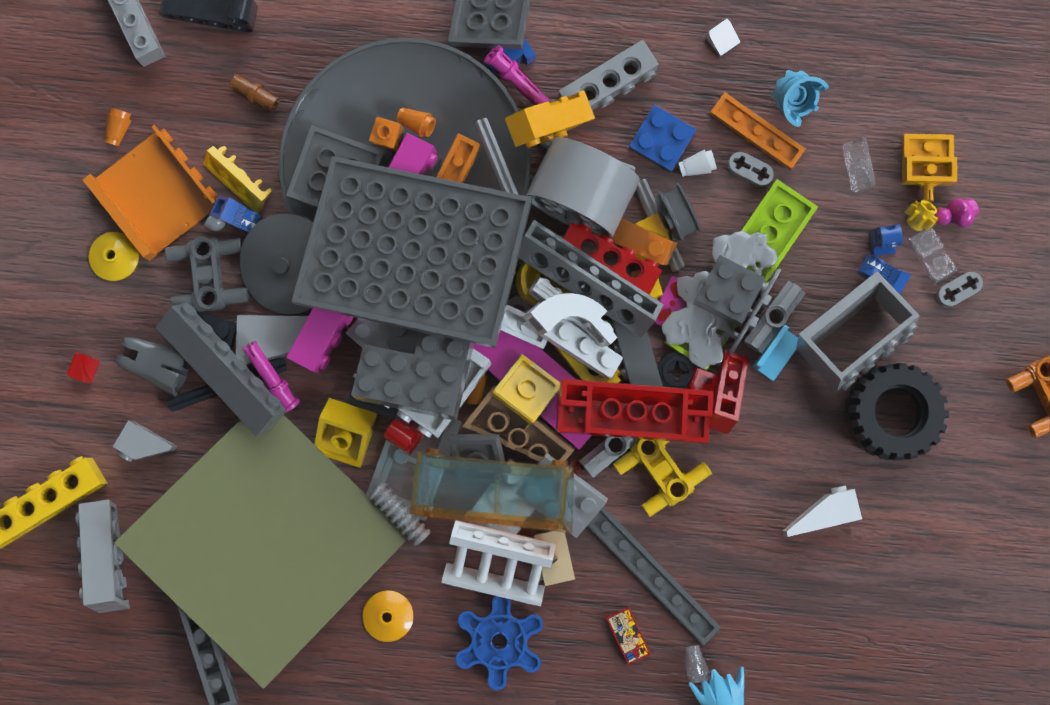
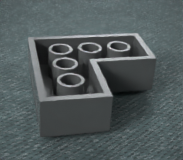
[351,332,474,421]

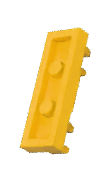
[203,146,272,213]

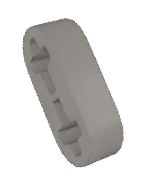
[727,152,774,187]
[936,272,983,307]

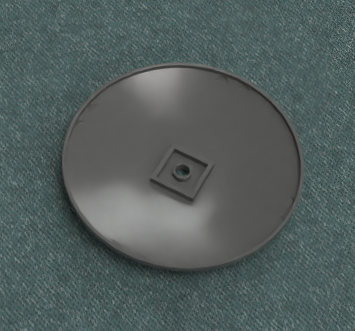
[279,38,531,221]

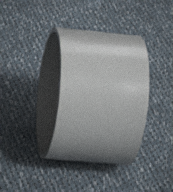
[525,137,640,239]

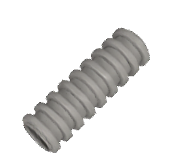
[369,483,431,546]

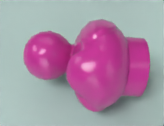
[934,198,979,228]

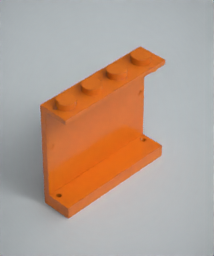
[83,125,218,261]

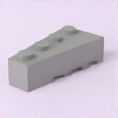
[76,500,130,613]

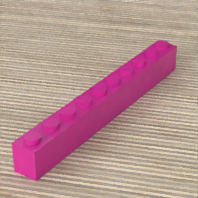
[286,133,438,374]

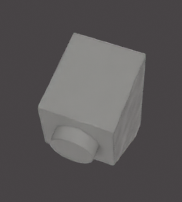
[113,420,178,462]

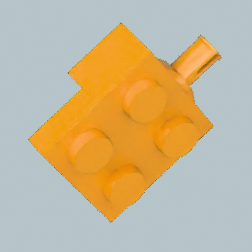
[902,134,957,202]

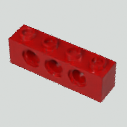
[563,222,662,295]

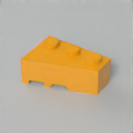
[505,90,595,148]

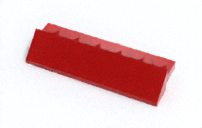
[556,379,713,444]

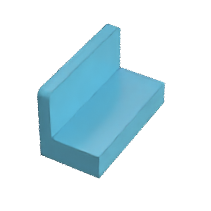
[752,325,798,382]

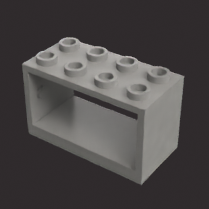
[796,271,920,393]

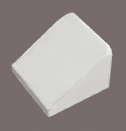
[706,19,740,57]

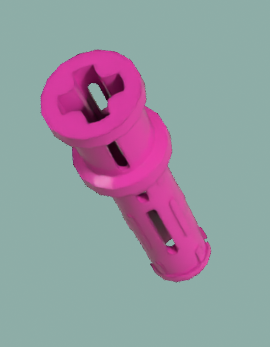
[484,45,549,106]
[242,341,300,413]

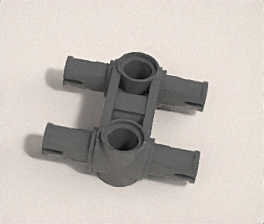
[165,237,249,312]

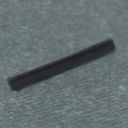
[167,358,287,412]

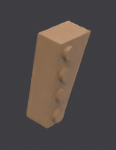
[463,385,575,465]

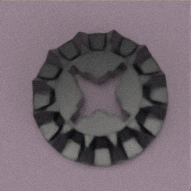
[658,352,696,389]

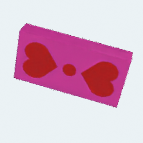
[654,276,686,327]

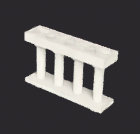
[441,520,556,606]

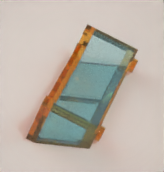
[410,448,574,533]

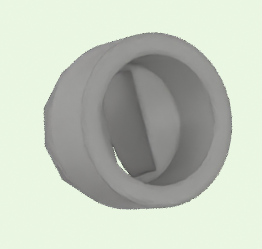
[204,216,225,231]

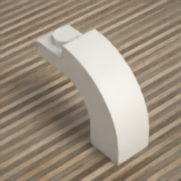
[523,293,617,348]

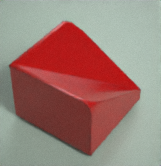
[67,352,100,384]

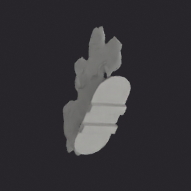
[662,231,781,369]

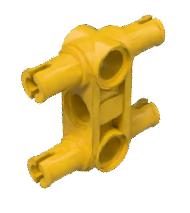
[612,439,712,517]

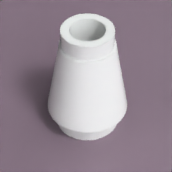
[679,149,717,177]

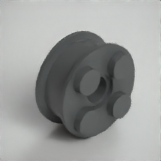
[655,182,702,242]

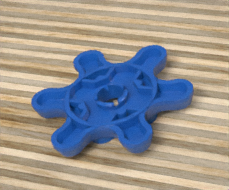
[456,596,543,690]

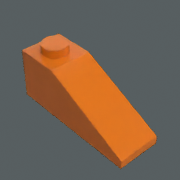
[612,218,678,265]

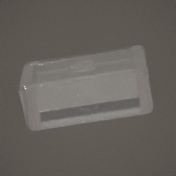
[842,136,876,192]

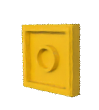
[491,354,560,425]

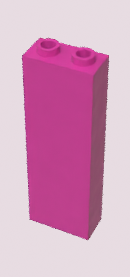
[473,330,591,450]

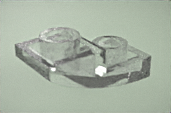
[909,228,958,285]

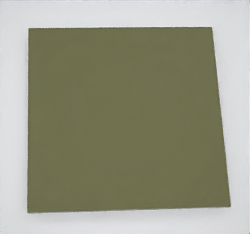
[114,415,408,689]

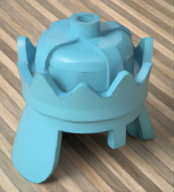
[771,70,829,127]

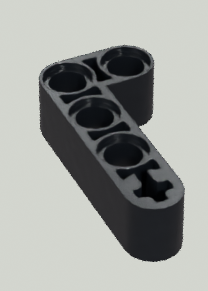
[159,0,258,33]

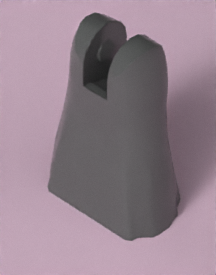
[115,337,191,396]

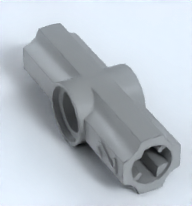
[743,281,806,354]
[579,437,640,478]

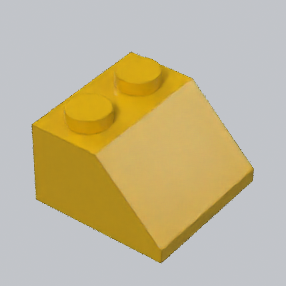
[314,398,377,468]

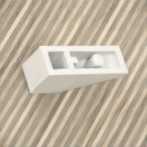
[782,485,862,537]

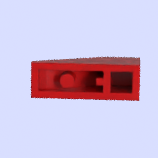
[709,350,749,434]

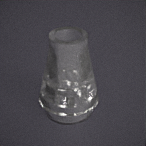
[684,645,710,684]

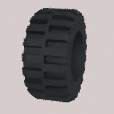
[845,363,949,461]

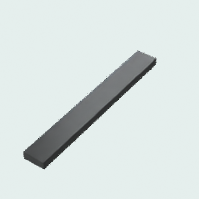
[587,507,721,646]

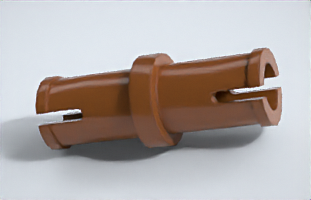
[230,74,280,112]

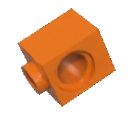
[369,116,405,152]

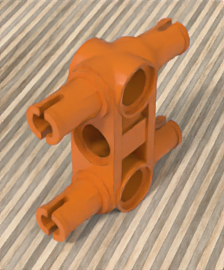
[1006,355,1050,438]

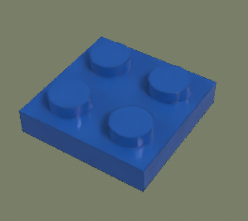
[629,105,697,173]

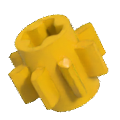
[905,200,938,231]

